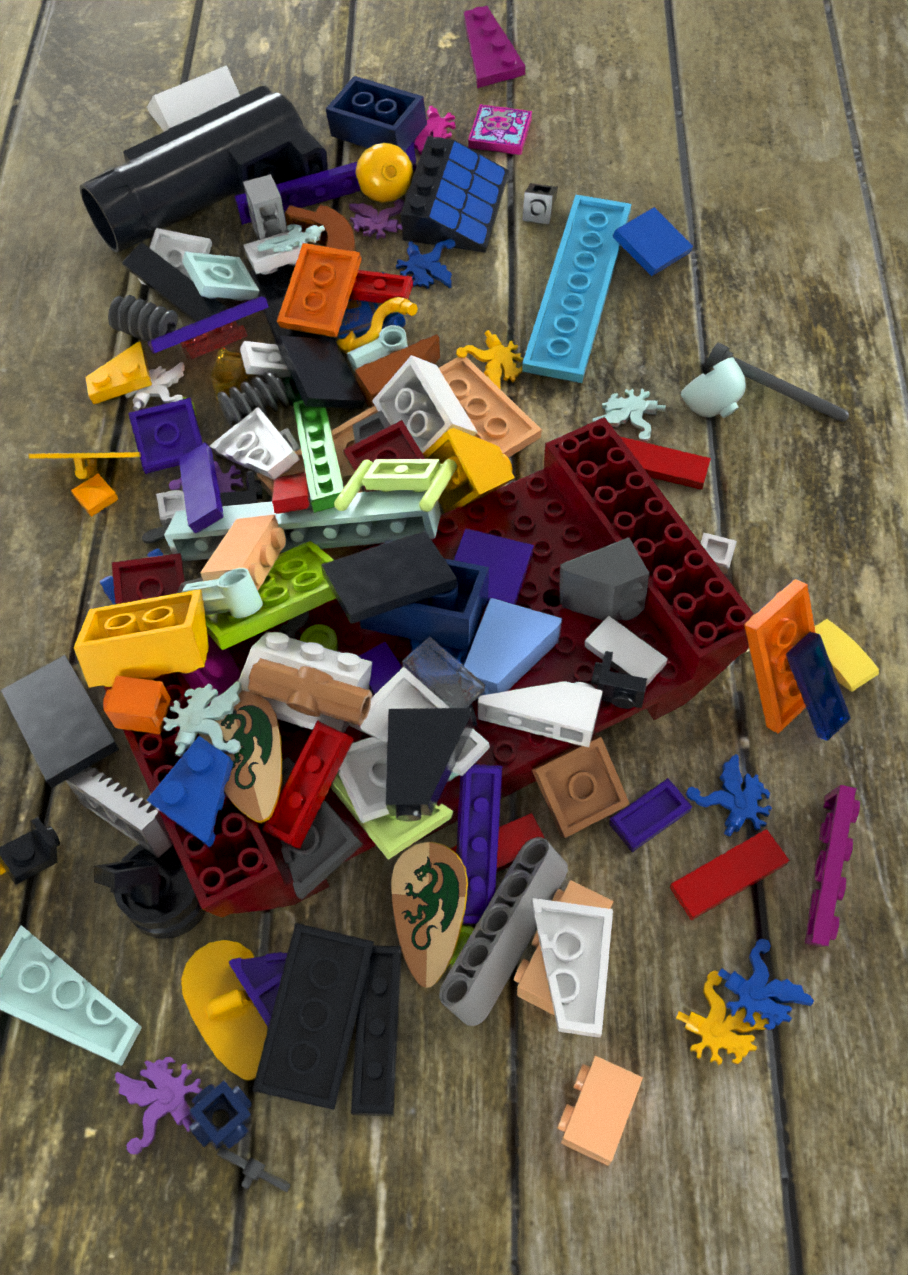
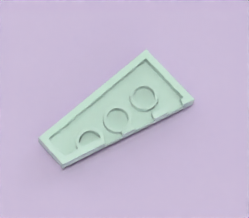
[0,925,142,1066]

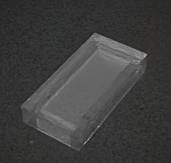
[402,637,485,708]

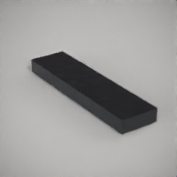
[122,242,227,322]
[351,945,402,1116]

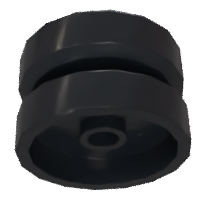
[113,843,206,939]

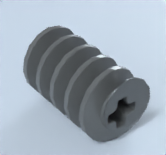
[108,295,178,342]
[217,372,289,428]

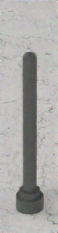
[707,342,849,422]

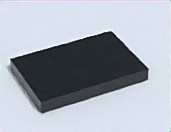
[277,336,366,409]
[321,531,457,624]

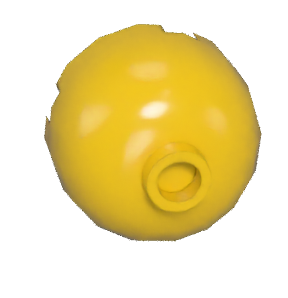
[355,143,413,203]

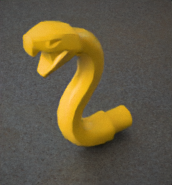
[336,297,418,354]

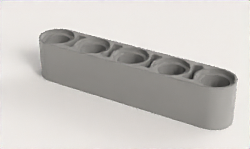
[439,837,568,1026]

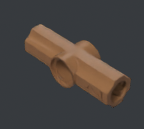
[248,658,372,726]

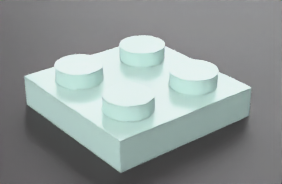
[182,252,259,301]

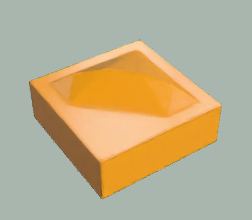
[71,473,119,517]

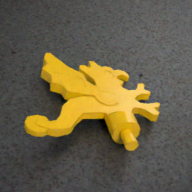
[456,330,523,389]
[676,971,769,1065]

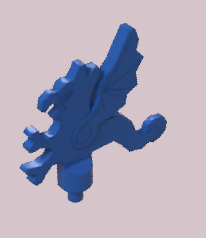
[396,239,455,289]
[686,754,772,837]
[718,939,814,1030]

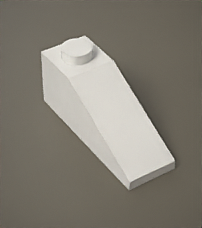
[478,681,603,747]

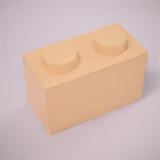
[557,1056,643,1166]

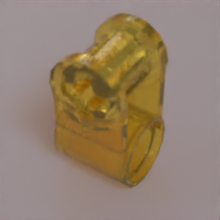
[210,347,252,403]

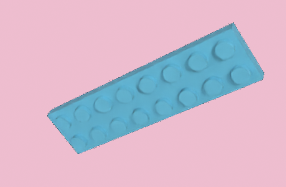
[522,194,631,383]

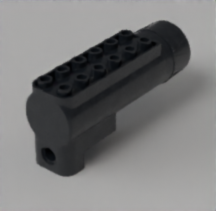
[80,86,328,253]

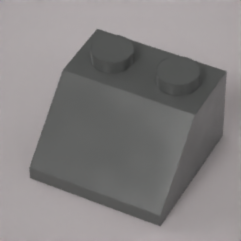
[560,538,649,621]

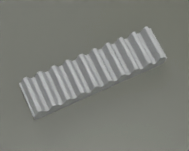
[66,766,172,857]

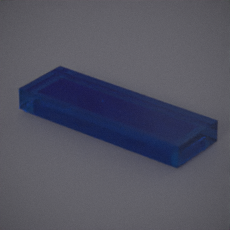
[786,632,851,741]

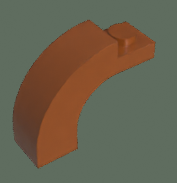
[285,204,356,252]

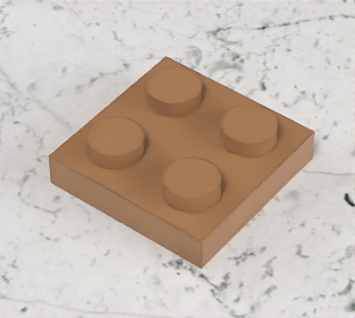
[531,735,630,838]

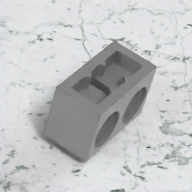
[243,174,287,240]

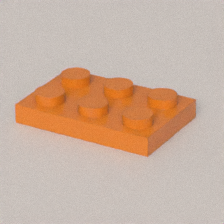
[277,243,362,338]

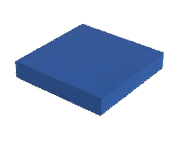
[612,207,694,277]

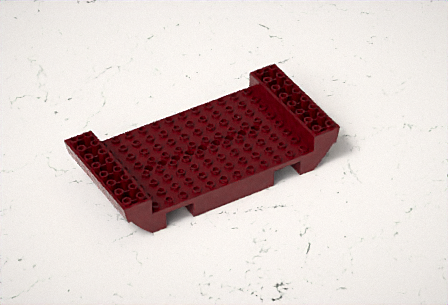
[104,417,754,918]

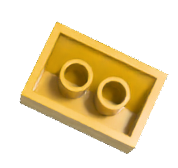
[423,428,515,513]
[74,589,209,688]

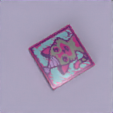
[468,104,532,155]

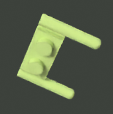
[334,459,457,512]

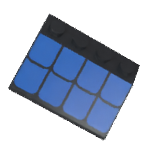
[401,137,509,253]

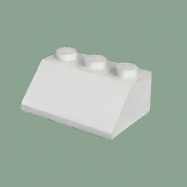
[147,65,240,132]
[372,355,478,454]
[238,631,372,733]

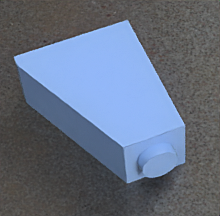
[461,598,562,699]

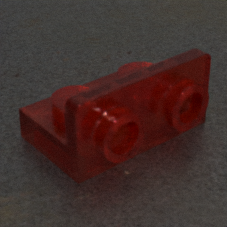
[180,320,248,360]

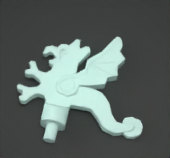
[257,224,325,252]
[593,389,666,442]
[163,681,242,757]

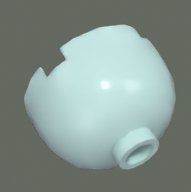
[680,357,746,418]

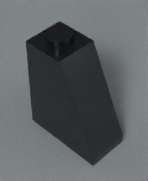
[386,708,473,822]

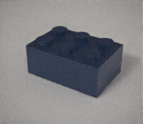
[325,76,427,152]
[360,558,489,651]

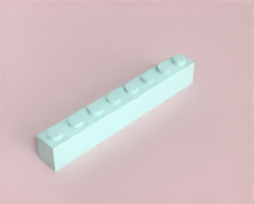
[164,490,441,561]

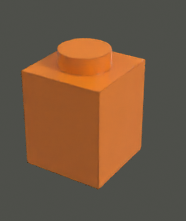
[103,675,171,734]

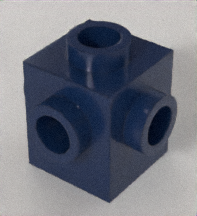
[188,1080,252,1151]

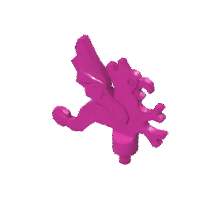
[414,105,456,155]

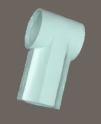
[347,325,408,373]
[182,568,263,618]

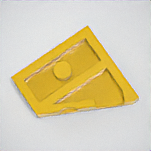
[86,342,152,405]

